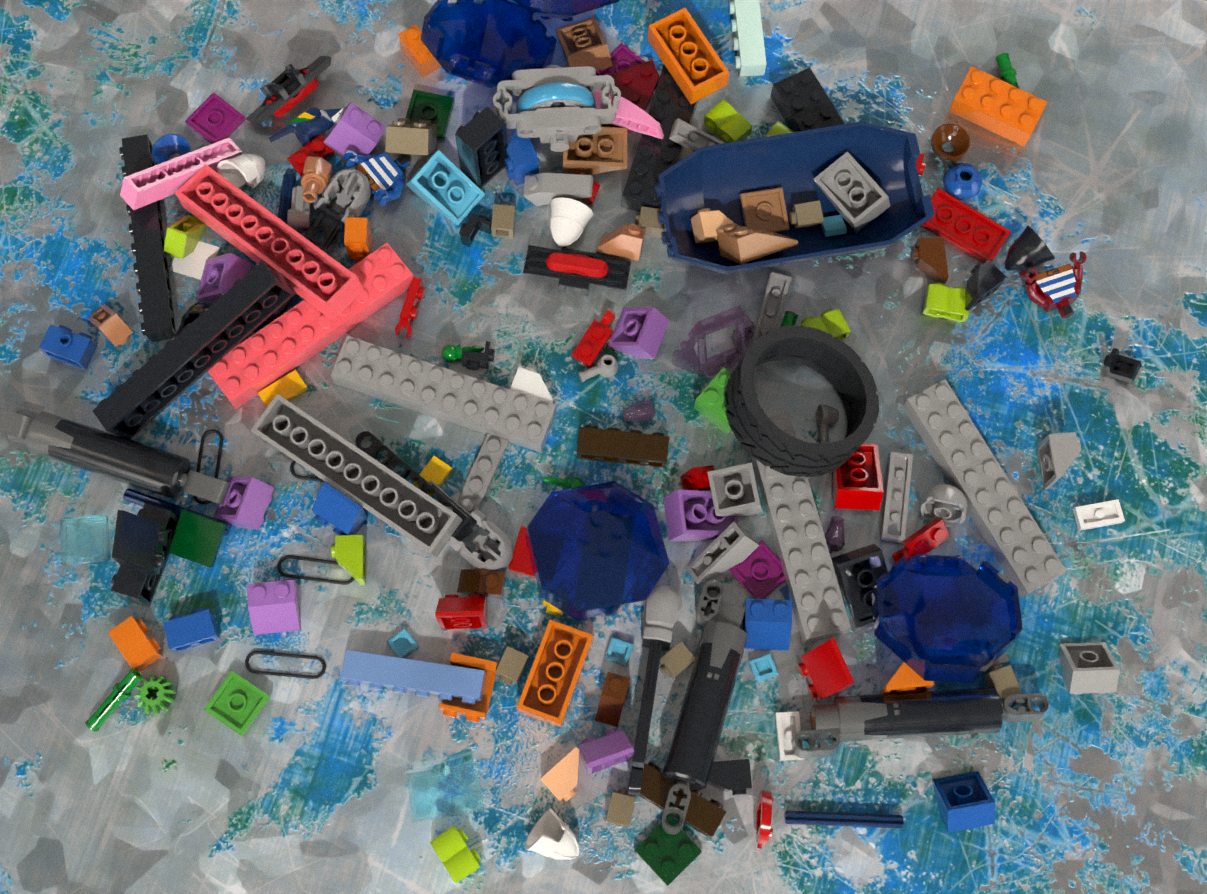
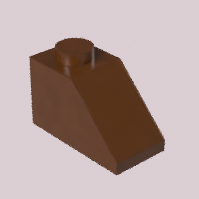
[911,237,949,284]
[457,569,506,600]
[595,672,630,727]

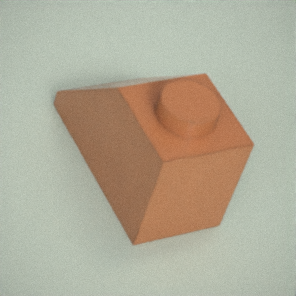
[596,224,646,261]
[88,304,133,347]

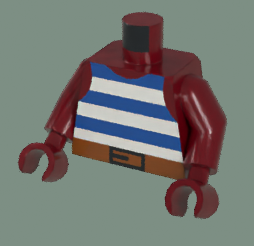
[1020,251,1086,319]

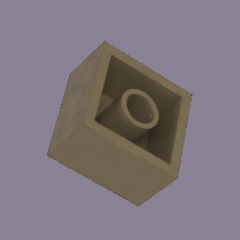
[386,118,438,155]

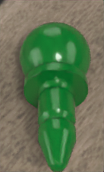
[442,344,484,362]
[543,476,585,495]

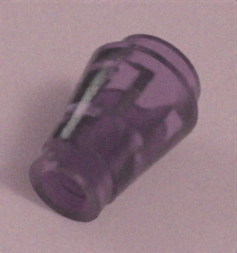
[622,399,656,423]
[824,516,845,551]

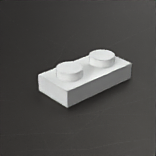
[1073,499,1125,531]
[775,711,804,761]

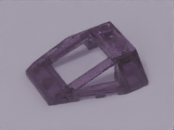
[672,305,755,376]

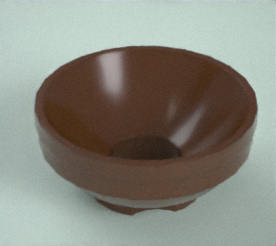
[931,124,970,161]

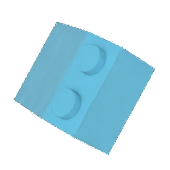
[405,150,485,226]

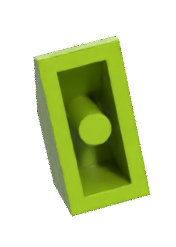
[164,215,207,258]
[331,534,366,585]

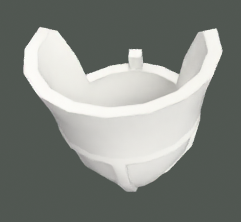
[217,154,266,189]
[550,197,593,247]
[524,808,579,860]

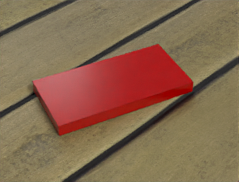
[921,188,1011,263]

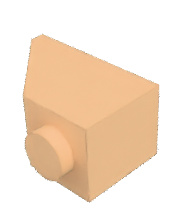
[691,208,734,244]
[540,747,579,803]

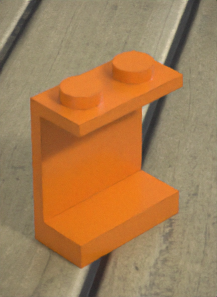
[438,652,498,723]

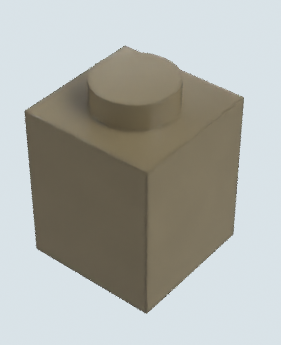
[789,200,824,230]
[491,203,516,238]
[635,206,664,238]
[659,642,695,680]
[495,646,529,686]
[983,664,1022,700]
[605,789,636,828]

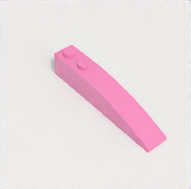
[592,91,664,139]
[120,138,242,210]

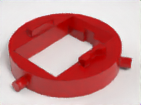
[756,790,774,849]

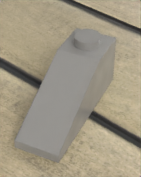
[523,173,593,206]
[686,521,759,585]

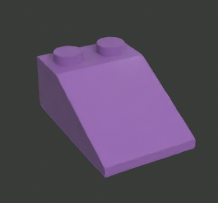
[663,490,739,542]
[578,728,634,775]

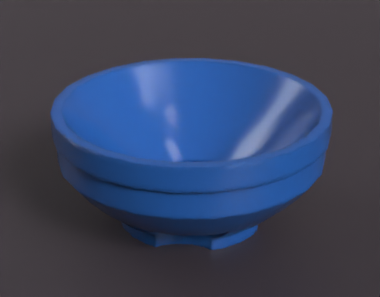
[152,134,192,165]
[943,163,982,200]

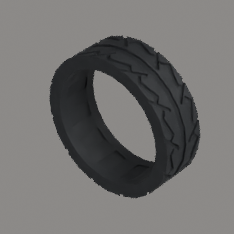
[724,326,879,477]

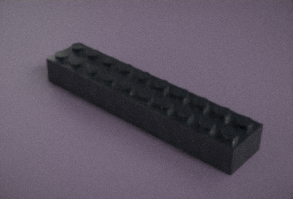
[93,261,296,439]

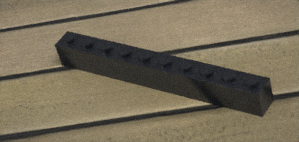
[119,134,177,342]

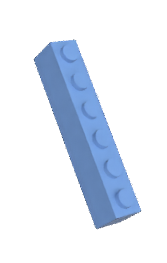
[340,650,487,705]

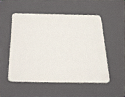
[170,241,219,280]

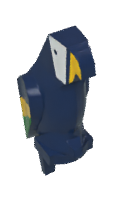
[269,107,343,146]

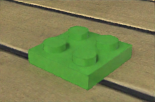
[204,671,271,737]

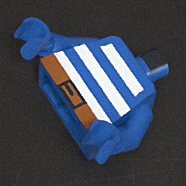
[342,150,410,206]

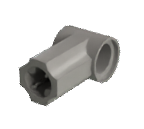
[287,186,312,229]

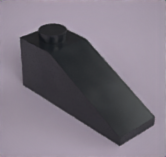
[965,260,1008,311]
[708,759,752,796]

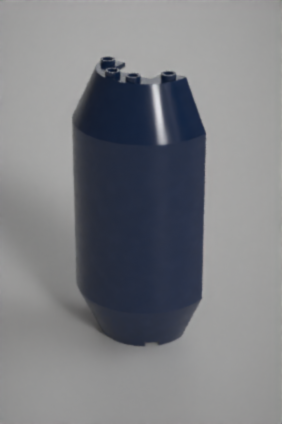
[654,121,935,274]

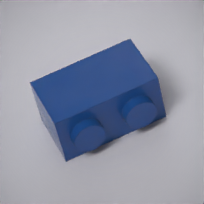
[163,608,220,653]

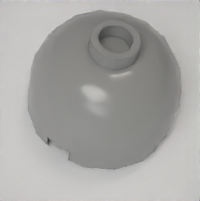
[920,484,968,527]

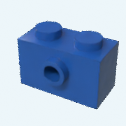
[39,324,97,370]

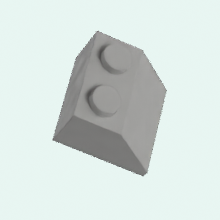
[1036,432,1081,490]
[707,462,763,517]
[1059,642,1120,694]

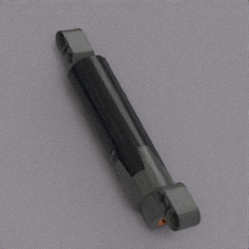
[0,408,230,505]
[662,579,748,835]
[792,687,1049,758]

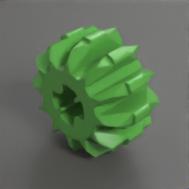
[134,674,176,715]

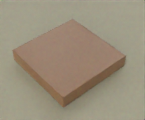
[739,187,789,233]

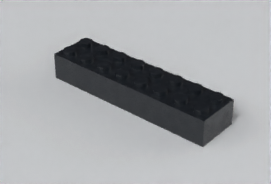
[621,65,698,212]

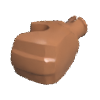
[301,156,333,203]

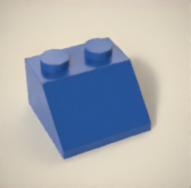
[504,129,539,186]
[312,482,368,536]
[743,598,792,651]
[932,771,995,833]

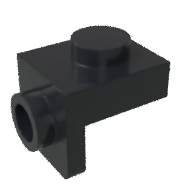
[459,214,492,247]
[461,341,495,370]
[1104,348,1142,383]

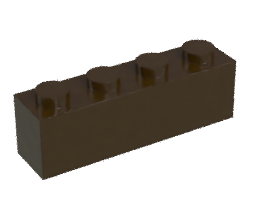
[577,425,669,469]
[639,761,726,839]

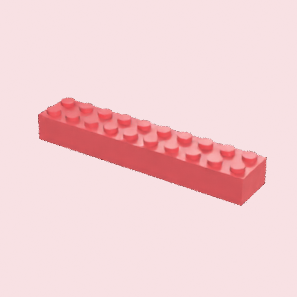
[175,164,364,321]
[207,243,413,410]

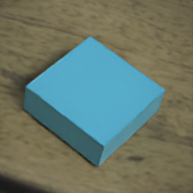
[820,215,847,237]
[386,628,419,658]
[605,637,634,667]
[748,653,779,683]

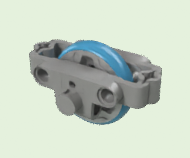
[493,65,621,152]

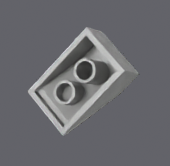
[814,152,890,233]

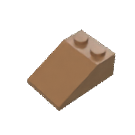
[555,17,613,71]
[562,127,628,175]
[716,223,798,264]

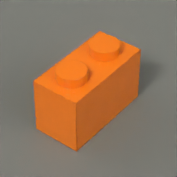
[398,24,440,77]
[344,217,373,262]
[108,615,163,672]

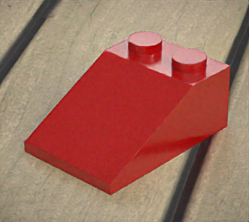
[832,442,884,510]
[435,593,487,630]
[797,638,854,703]

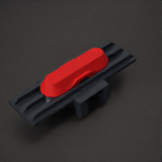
[246,56,332,124]
[523,245,631,296]

